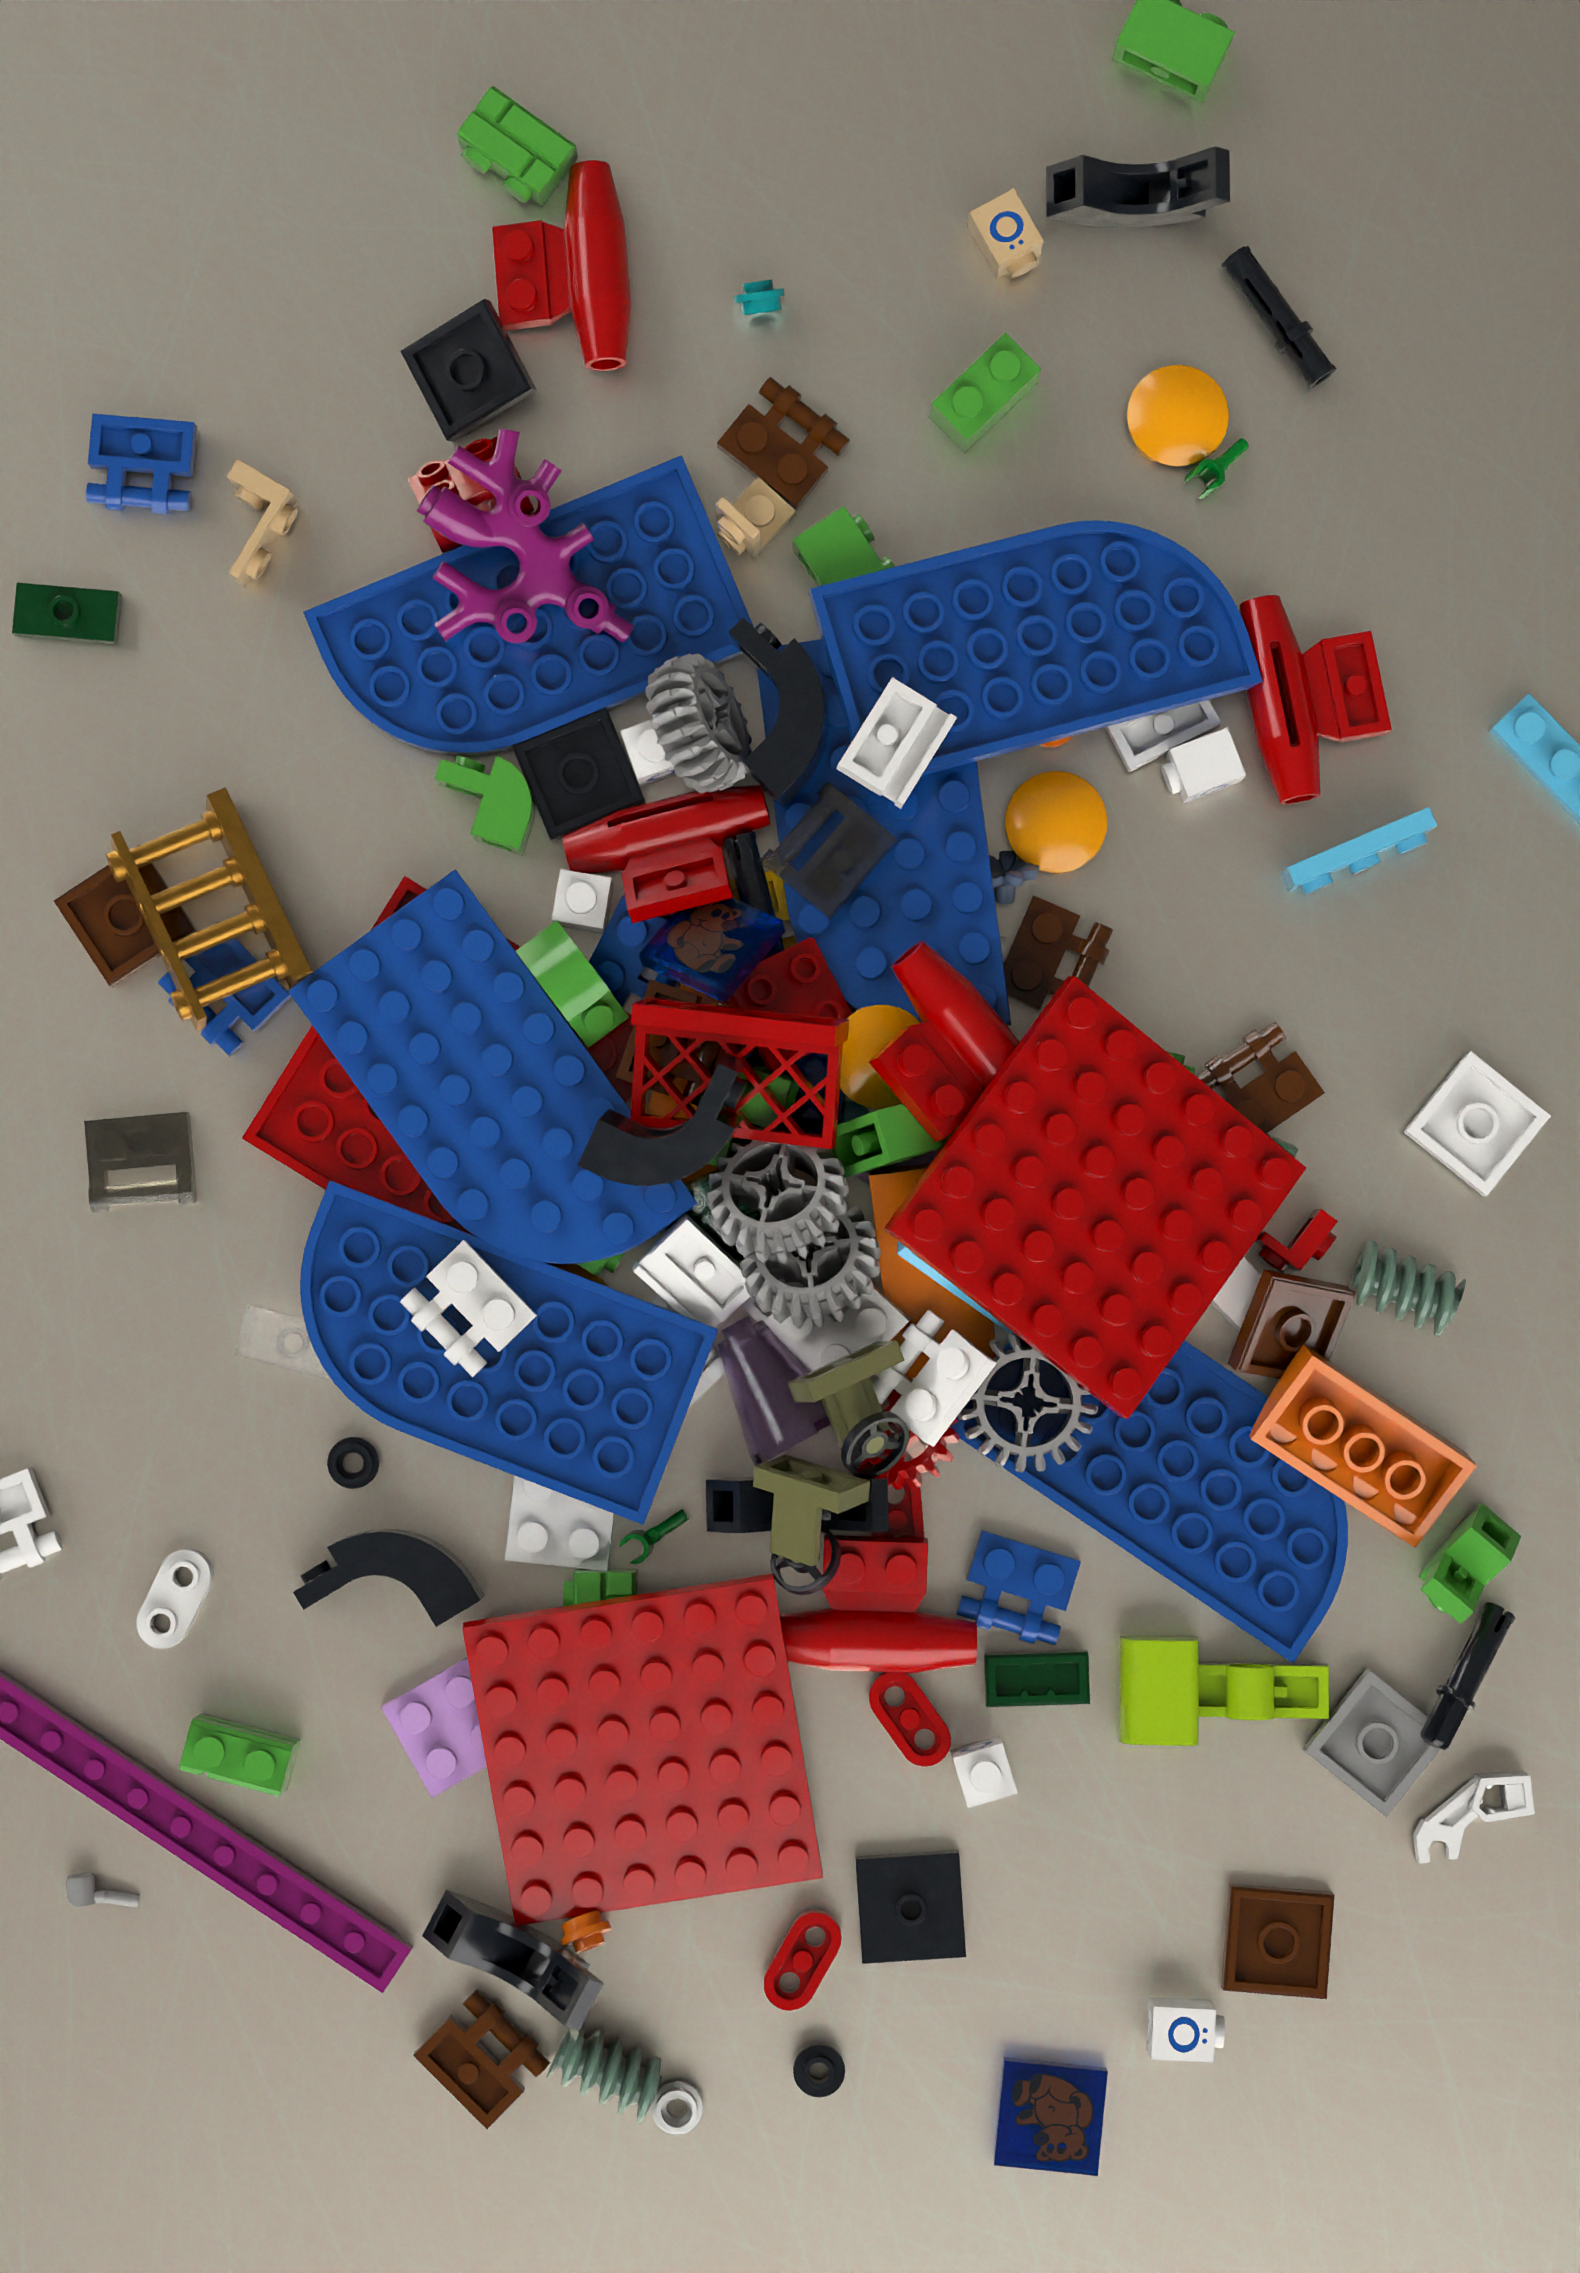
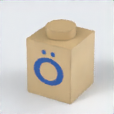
[967,188,1044,280]

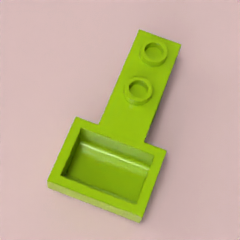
[1120,1636,1329,1746]

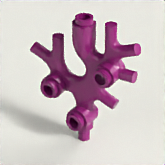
[416,428,634,643]

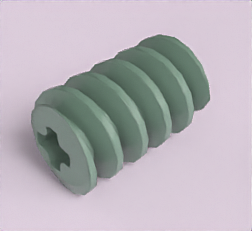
[1349,1240,1466,1336]
[546,2022,662,2123]

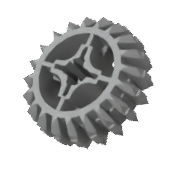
[646,653,753,793]
[706,1129,849,1264]
[740,1201,881,1329]
[958,1332,1098,1472]

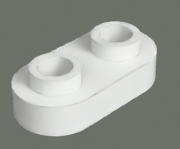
[136,1549,214,1649]

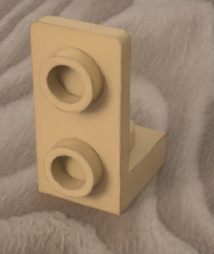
[227,459,297,587]
[715,477,796,559]

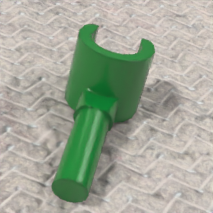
[1185,438,1249,499]
[619,1509,689,1564]

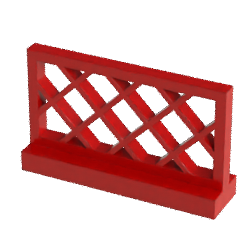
[630,997,849,1149]

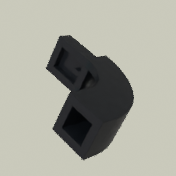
[1046,146,1230,227]
[729,618,828,808]
[578,1053,748,1186]
[706,1477,889,1533]
[293,1529,485,1627]
[422,1889,604,2031]

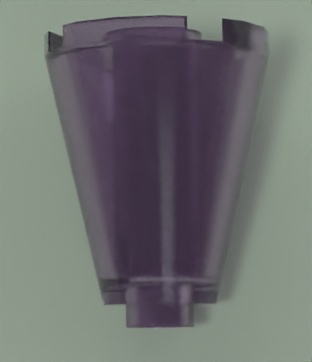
[717,1316,831,1466]

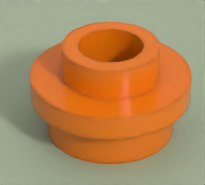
[560,1910,612,1954]

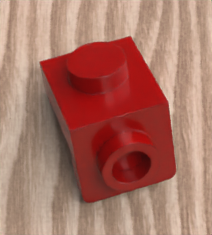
[1255,1209,1338,1273]

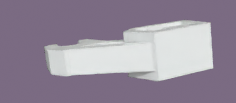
[1413,1771,1535,1864]

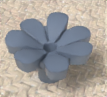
[989,851,1040,904]

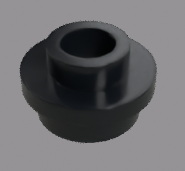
[327,1437,380,1489]
[793,2043,845,2097]

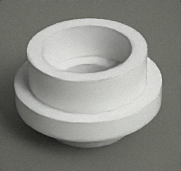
[651,2081,703,2135]

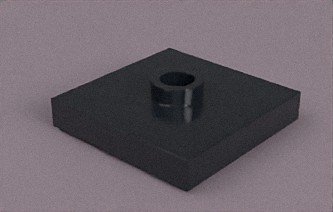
[400,299,537,442]
[512,707,646,842]
[855,1850,966,1964]

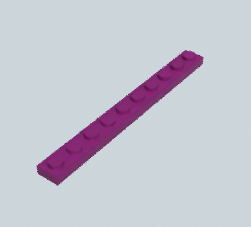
[0,1671,413,1993]

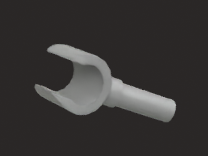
[66,1873,140,1907]

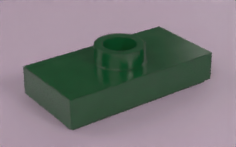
[12,583,122,645]
[984,1650,1090,1707]

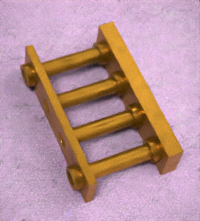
[105,787,312,1032]

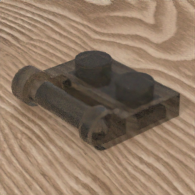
[759,782,897,920]
[84,1112,197,1213]

